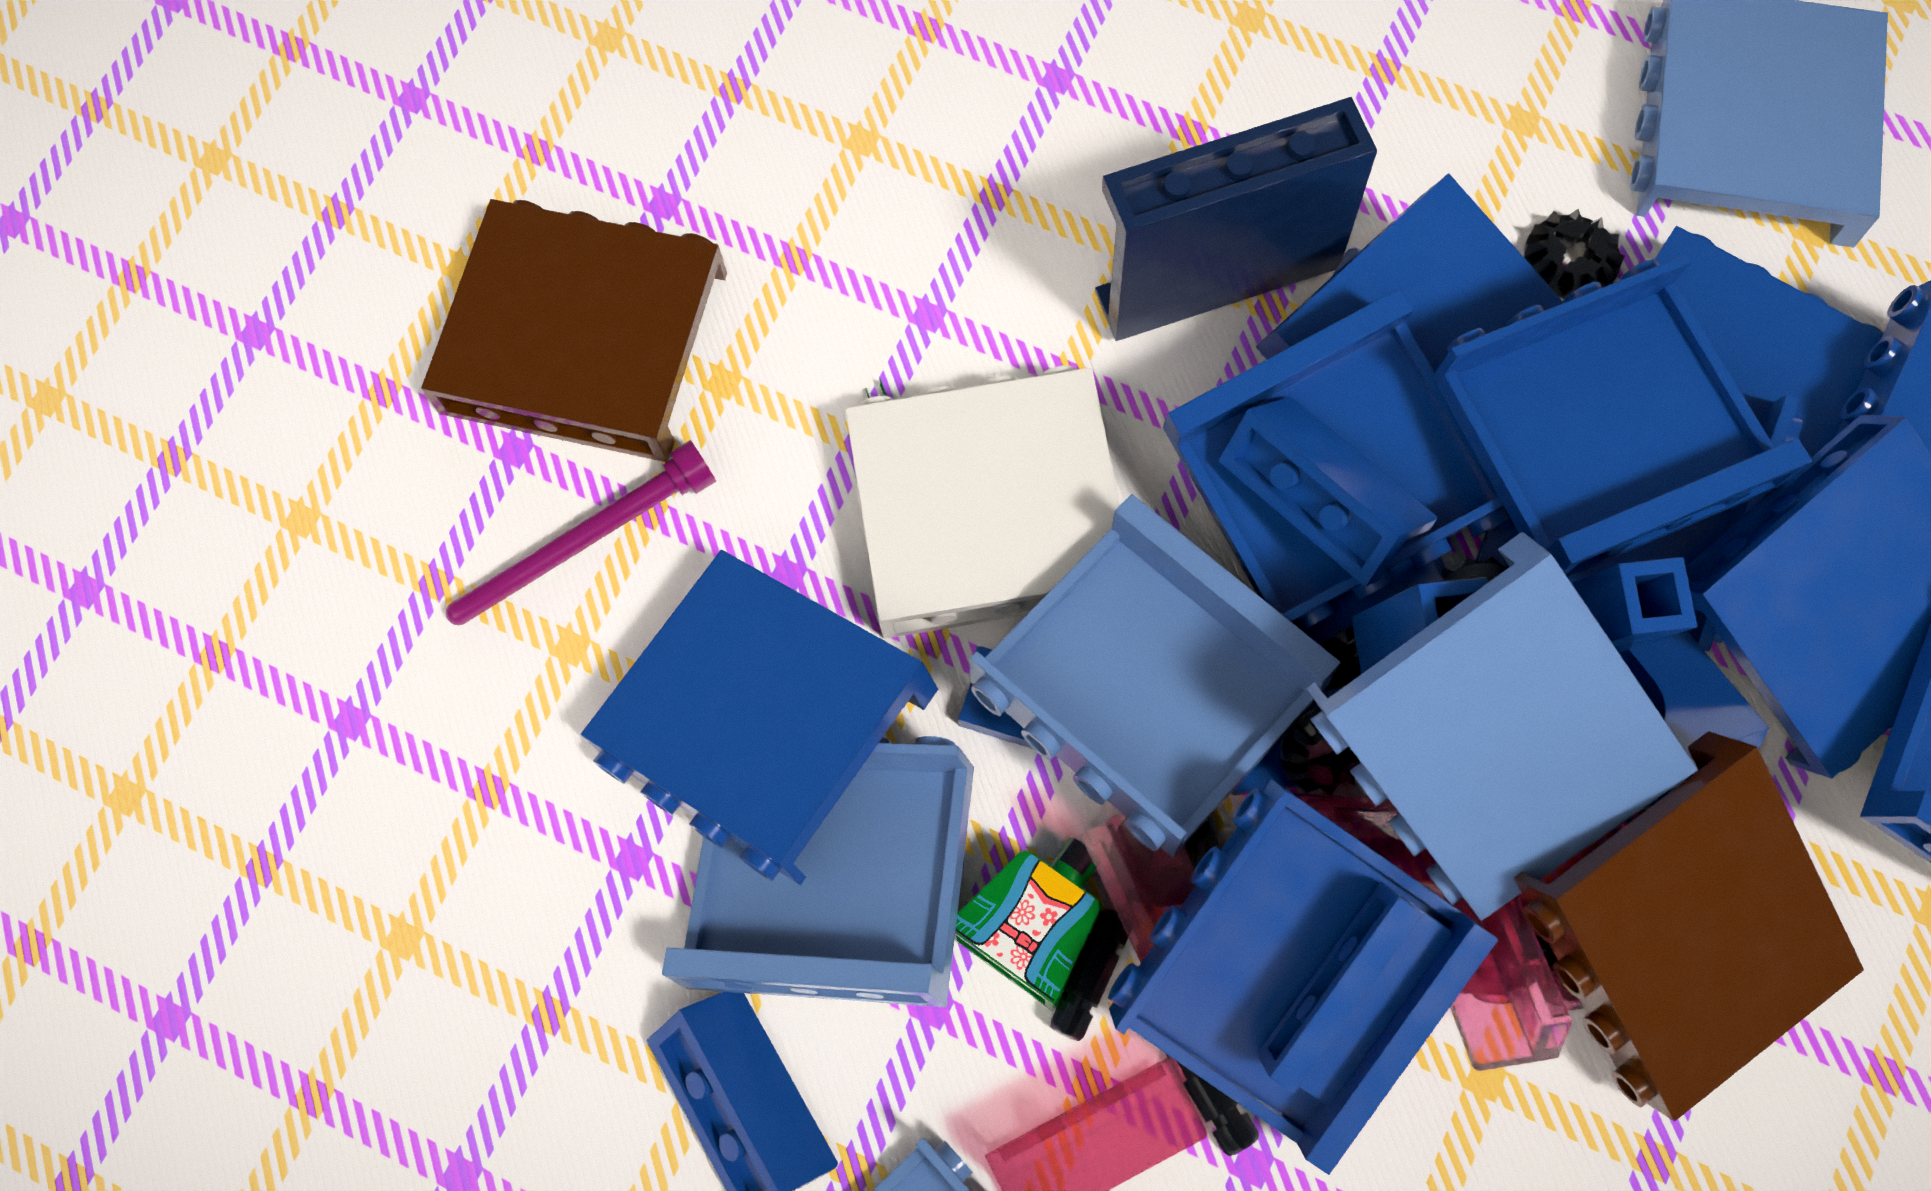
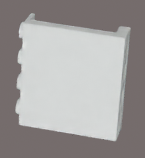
[845,366,1120,639]

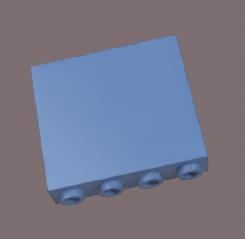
[1630,0,1888,248]
[970,494,1341,858]
[1306,532,1698,921]
[662,736,974,1008]

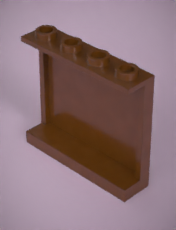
[421,199,728,462]
[1514,731,1864,1122]

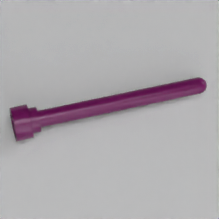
[445,440,717,626]

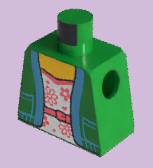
[954,837,1103,1012]

